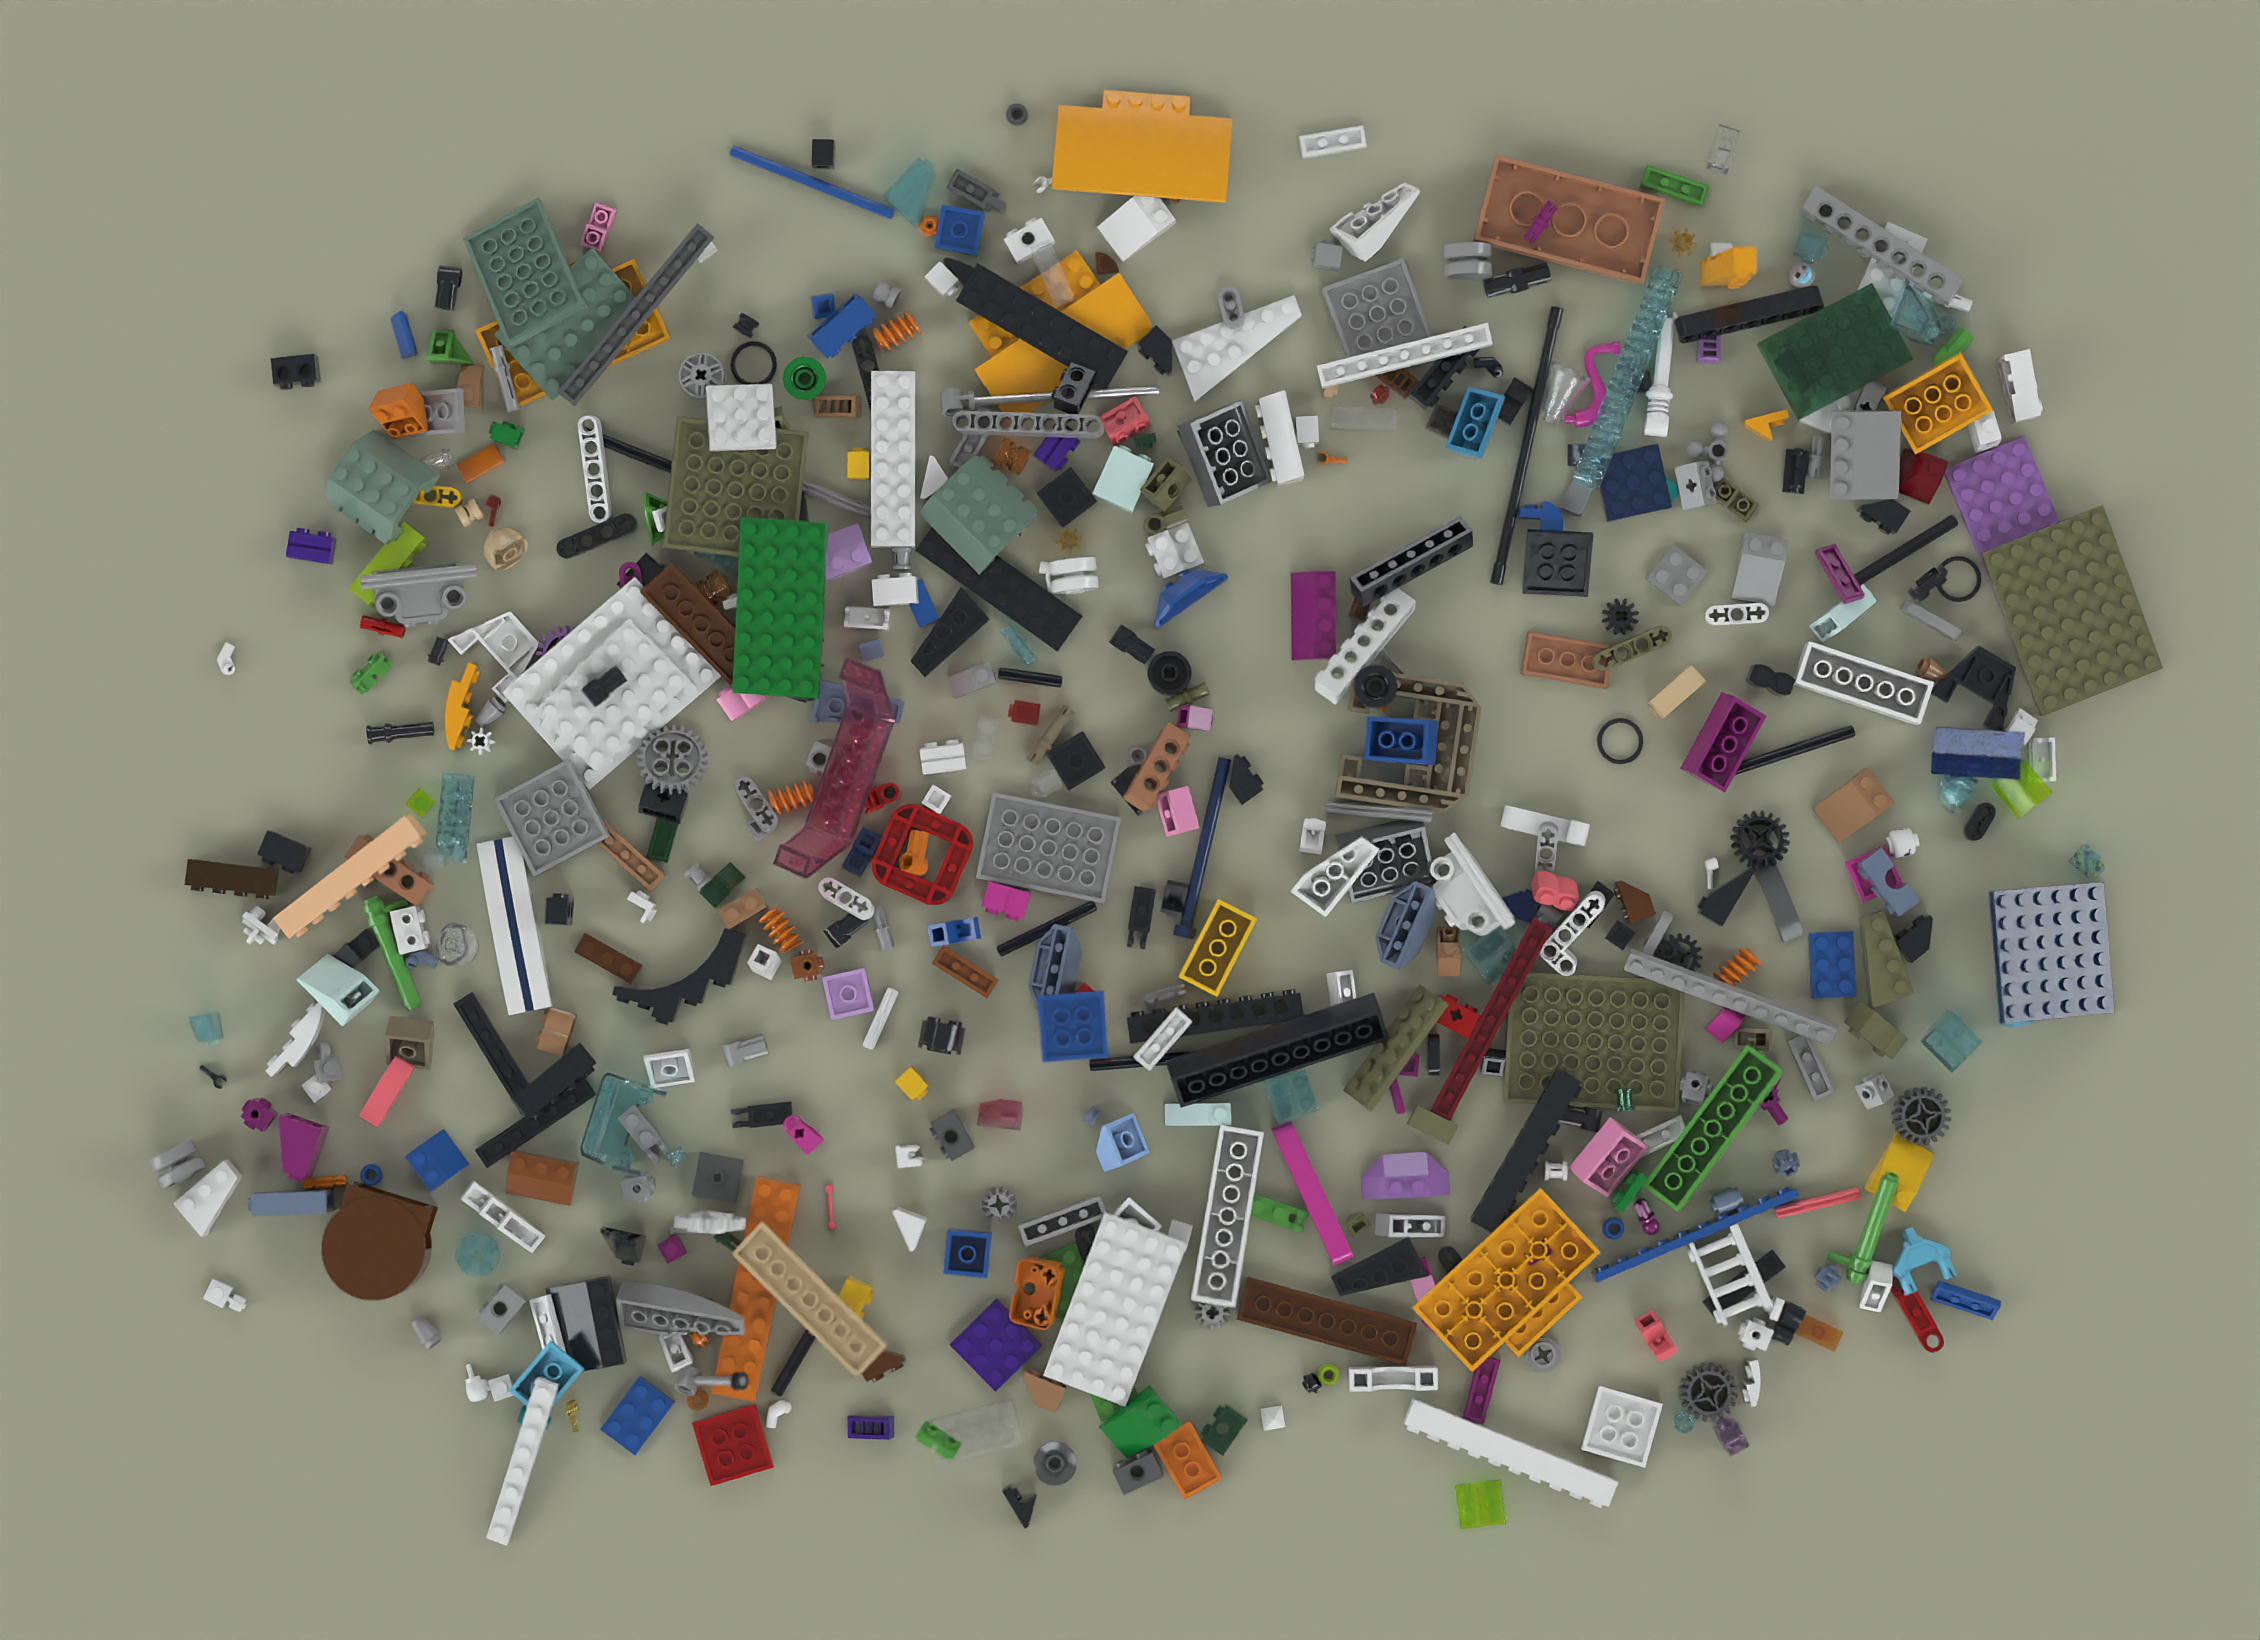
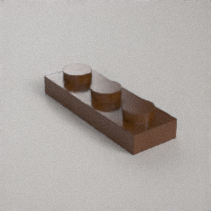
[574,933,642,984]

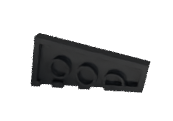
[911,587,990,677]

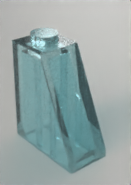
[883,157,936,228]

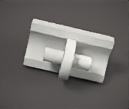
[242,906,281,945]

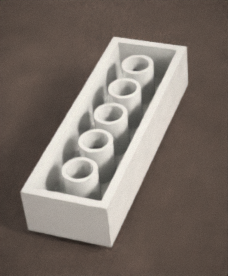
[1794,641,1934,725]

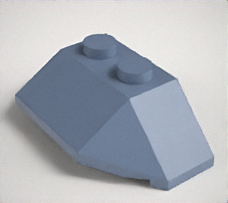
[1375,881,1436,970]
[1028,924,1082,1010]

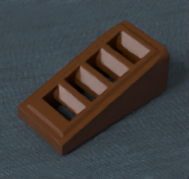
[1374,368,1419,400]

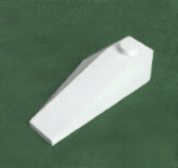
[1330,182,1420,262]
[1291,836,1379,917]

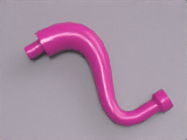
[1564,341,1621,428]

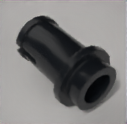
[427,637,449,666]

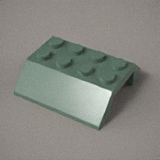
[325,430,441,545]
[918,455,1038,575]

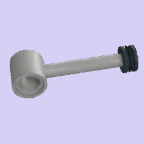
[674,1366,748,1396]

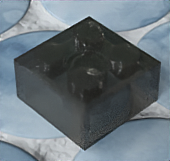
[1425,403,1458,439]

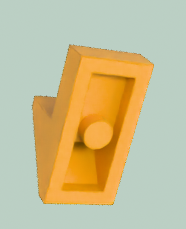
[1742,409,1789,442]

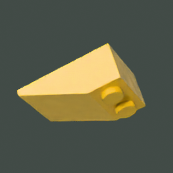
[1863,1132,1934,1212]

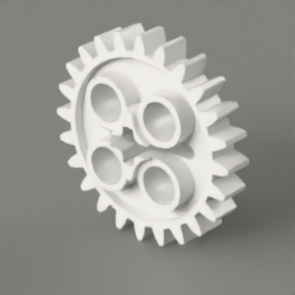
[674,1211,746,1234]

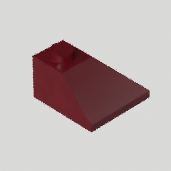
[1899,448,1949,505]

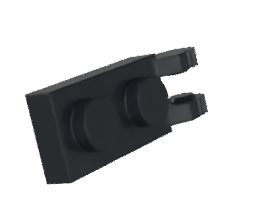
[1127,886,1156,950]
[731,1101,793,1128]

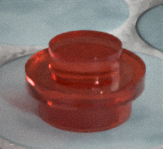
[1370,384,1390,405]

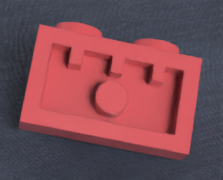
[1099,396,1151,446]

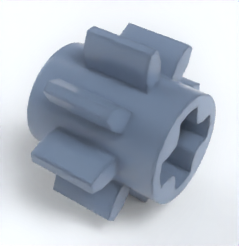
[1772,1149,1800,1177]
[1814,1264,1841,1291]

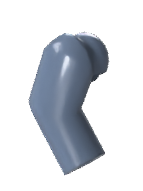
[405,950,440,968]

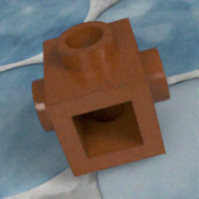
[791,949,825,982]

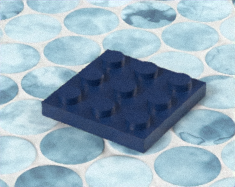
[1593,444,1672,522]

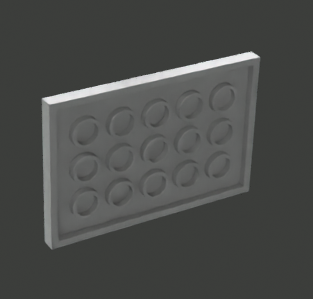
[976,792,1121,903]

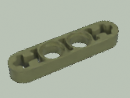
[1592,626,1672,671]

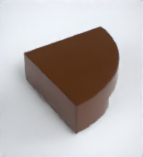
[1095,252,1119,275]

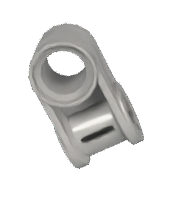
[1853,377,1887,410]

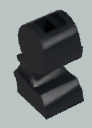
[1771,1300,1806,1346]

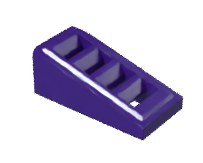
[847,1415,894,1440]

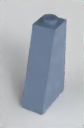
[248,1188,335,1216]

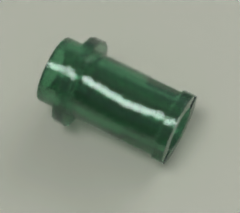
[713,1232,742,1252]

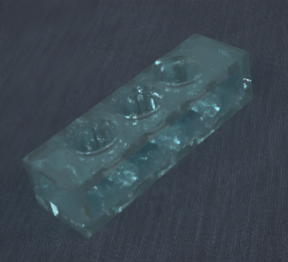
[434,773,475,863]

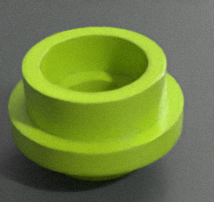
[1318,1364,1340,1386]

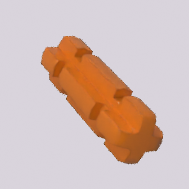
[303,1175,347,1190]

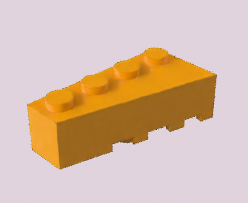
[1700,247,1756,290]

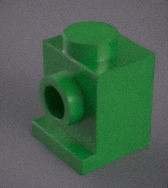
[489,420,525,450]

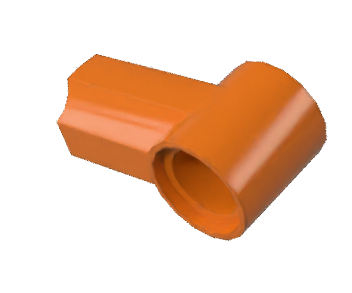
[899,830,929,876]

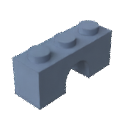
[1857,848,1921,916]

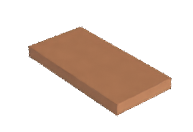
[1521,631,1612,689]

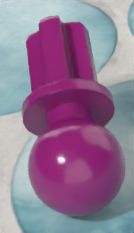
[1634,1198,1660,1235]

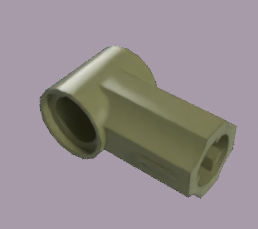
[1144,504,1188,535]

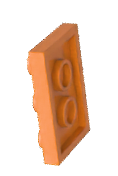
[1153,1420,1222,1500]

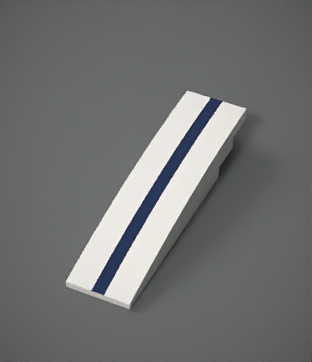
[476,836,552,1015]

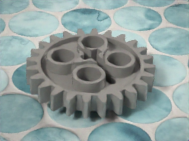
[637,725,708,795]

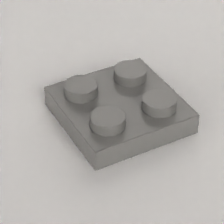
[1646,544,1708,606]

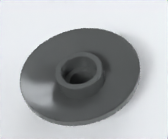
[1033,1441,1077,1486]

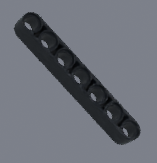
[1674,285,1825,344]

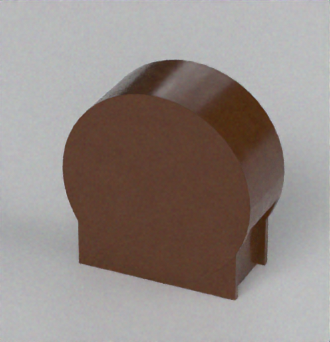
[321,1181,438,1301]

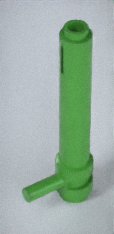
[362,896,421,1011]
[1827,1172,1899,1284]

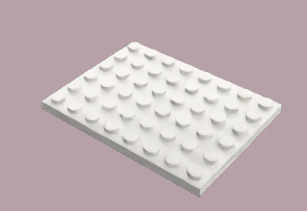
[502,577,721,790]

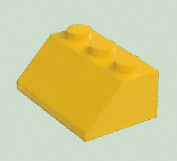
[839,1275,875,1319]

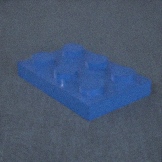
[1808,931,1856,999]
[600,1376,675,1455]

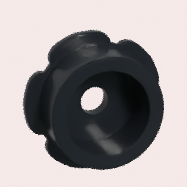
[1302,1373,1322,1394]

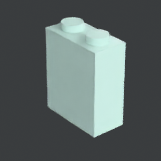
[1092,445,1154,513]

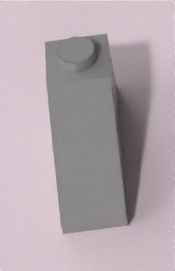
[1375,1213,1445,1237]

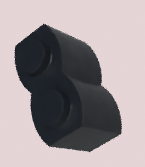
[1745,664,1795,696]

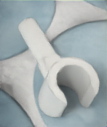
[1033,176,1052,193]
[1039,561,1052,592]
[1704,857,1719,889]

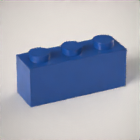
[807,293,876,359]

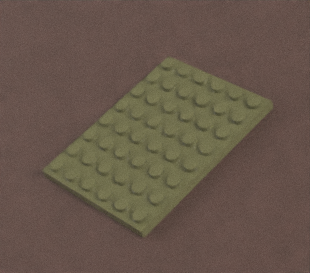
[1980,505,2163,716]
[1503,972,1685,1112]

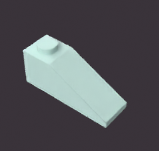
[1165,1102,1231,1126]

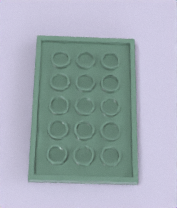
[463,198,587,348]
[494,248,636,401]

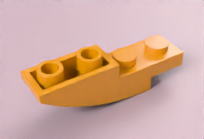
[445,663,481,751]

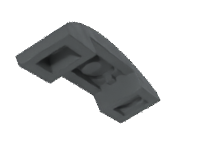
[1751,853,1804,942]

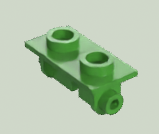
[350,651,393,694]
[915,1420,962,1461]

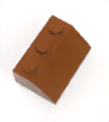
[506,1150,579,1206]

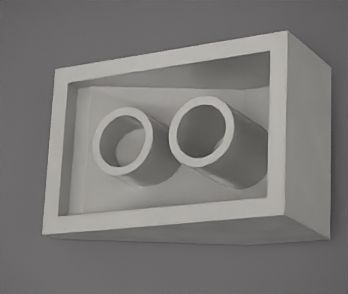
[1731,532,1789,606]

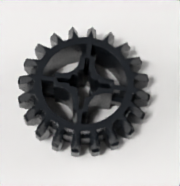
[1730,811,1790,870]

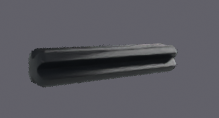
[998,667,1063,688]

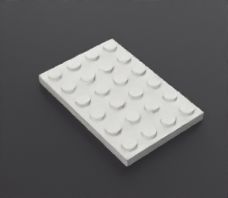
[534,618,690,773]

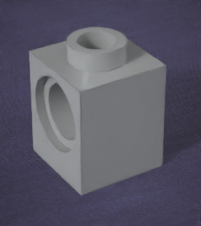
[805,741,837,776]

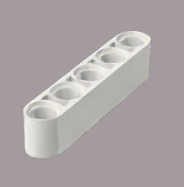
[578,415,612,523]

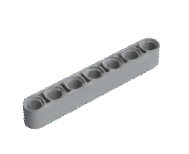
[952,411,1104,438]

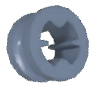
[1082,1105,1101,1127]

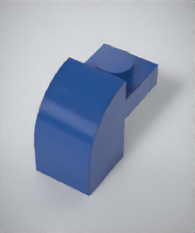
[1518,501,1564,531]
[927,917,981,947]

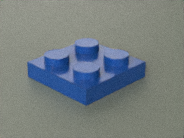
[934,205,985,256]

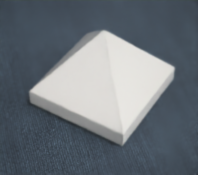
[1260,1405,1285,1431]

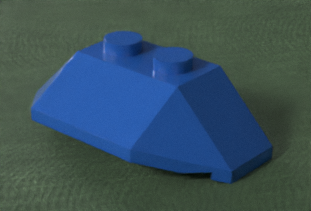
[1155,569,1229,629]

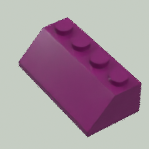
[1291,571,1336,660]
[1680,692,1767,792]

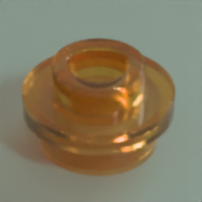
[687,1388,709,1411]

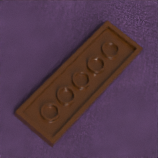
[640,562,735,685]

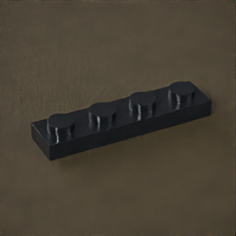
[1702,1249,1786,1320]

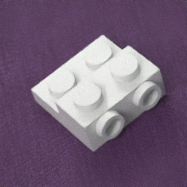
[1145,522,1204,579]

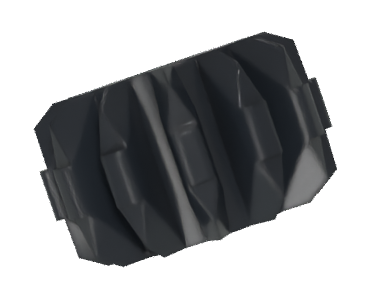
[1602,598,1639,635]

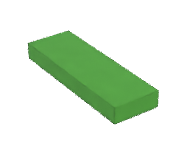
[1640,165,1709,208]

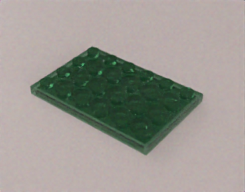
[1757,283,1914,421]

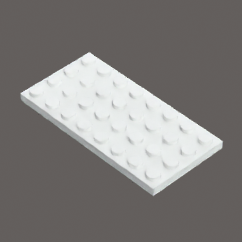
[1043,1212,1187,1406]

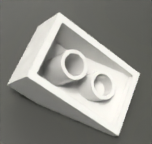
[1097,196,1176,262]

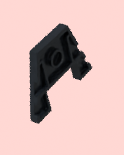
[1931,646,2016,735]

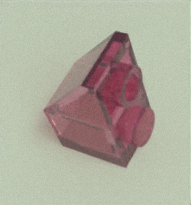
[977,1099,1024,1130]

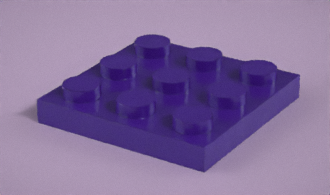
[950,1298,1042,1392]

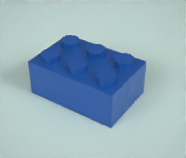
[1364,716,1438,765]

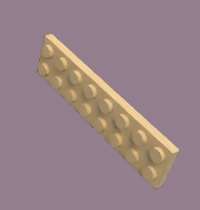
[732,1222,888,1378]

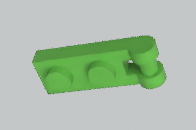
[1250,1193,1309,1233]

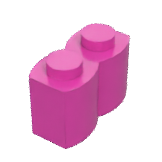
[981,881,1031,921]

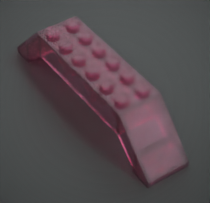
[773,657,895,879]

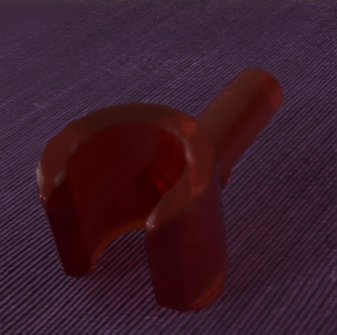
[486,495,501,527]

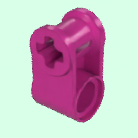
[783,1115,824,1155]

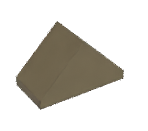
[1734,1028,1772,1051]

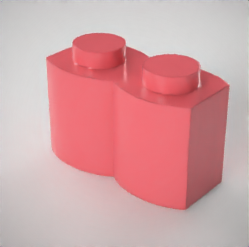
[1531,871,1580,911]

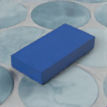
[909,579,940,628]

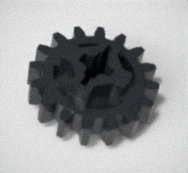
[1654,933,1703,972]

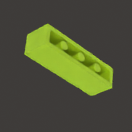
[348,521,428,607]

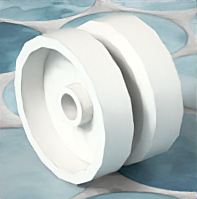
[1049,557,1099,594]

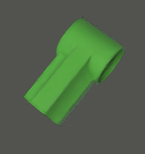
[1932,327,1974,364]

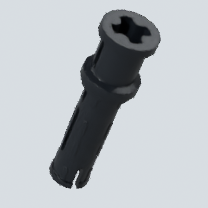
[366,722,435,745]

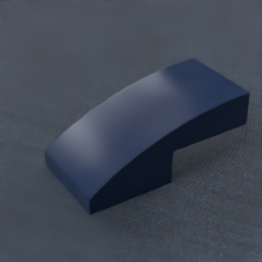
[841,827,882,878]

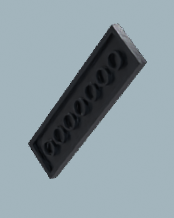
[955,263,1128,389]
[915,527,1083,652]

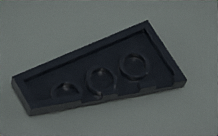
[1331,1237,1429,1296]

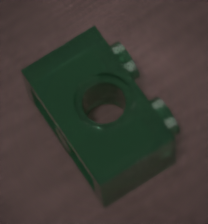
[1200,1403,1248,1456]

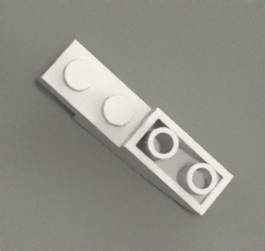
[266,1001,326,1077]

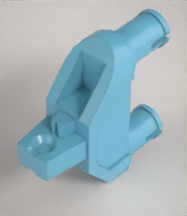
[1892,1227,1957,1296]

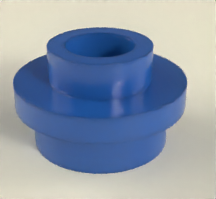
[360,1164,383,1186]
[1602,1217,1624,1239]

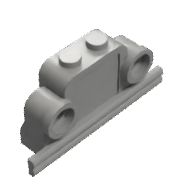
[360,562,476,627]

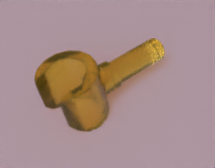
[565,1400,580,1432]

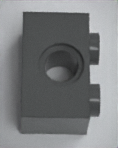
[929,1110,975,1161]
[1113,1449,1164,1495]

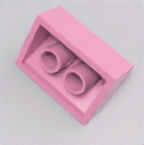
[1569,1117,1649,1197]

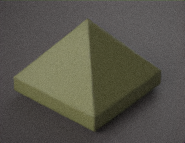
[1344,1212,1371,1236]

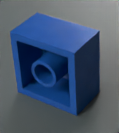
[943,1228,992,1278]

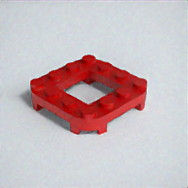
[871,804,973,905]

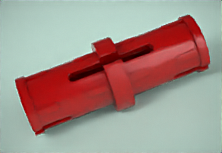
[360,615,406,639]

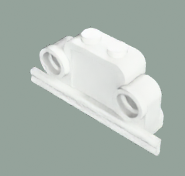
[1430,833,1515,936]

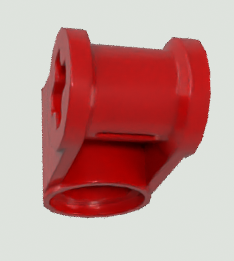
[857,782,901,814]

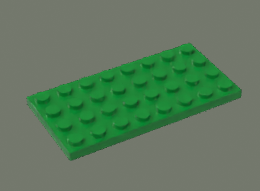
[732,517,828,699]

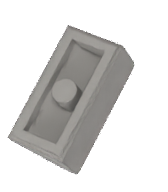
[1560,468,1598,516]

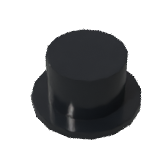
[1354,664,1398,708]

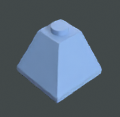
[1096,1112,1150,1172]

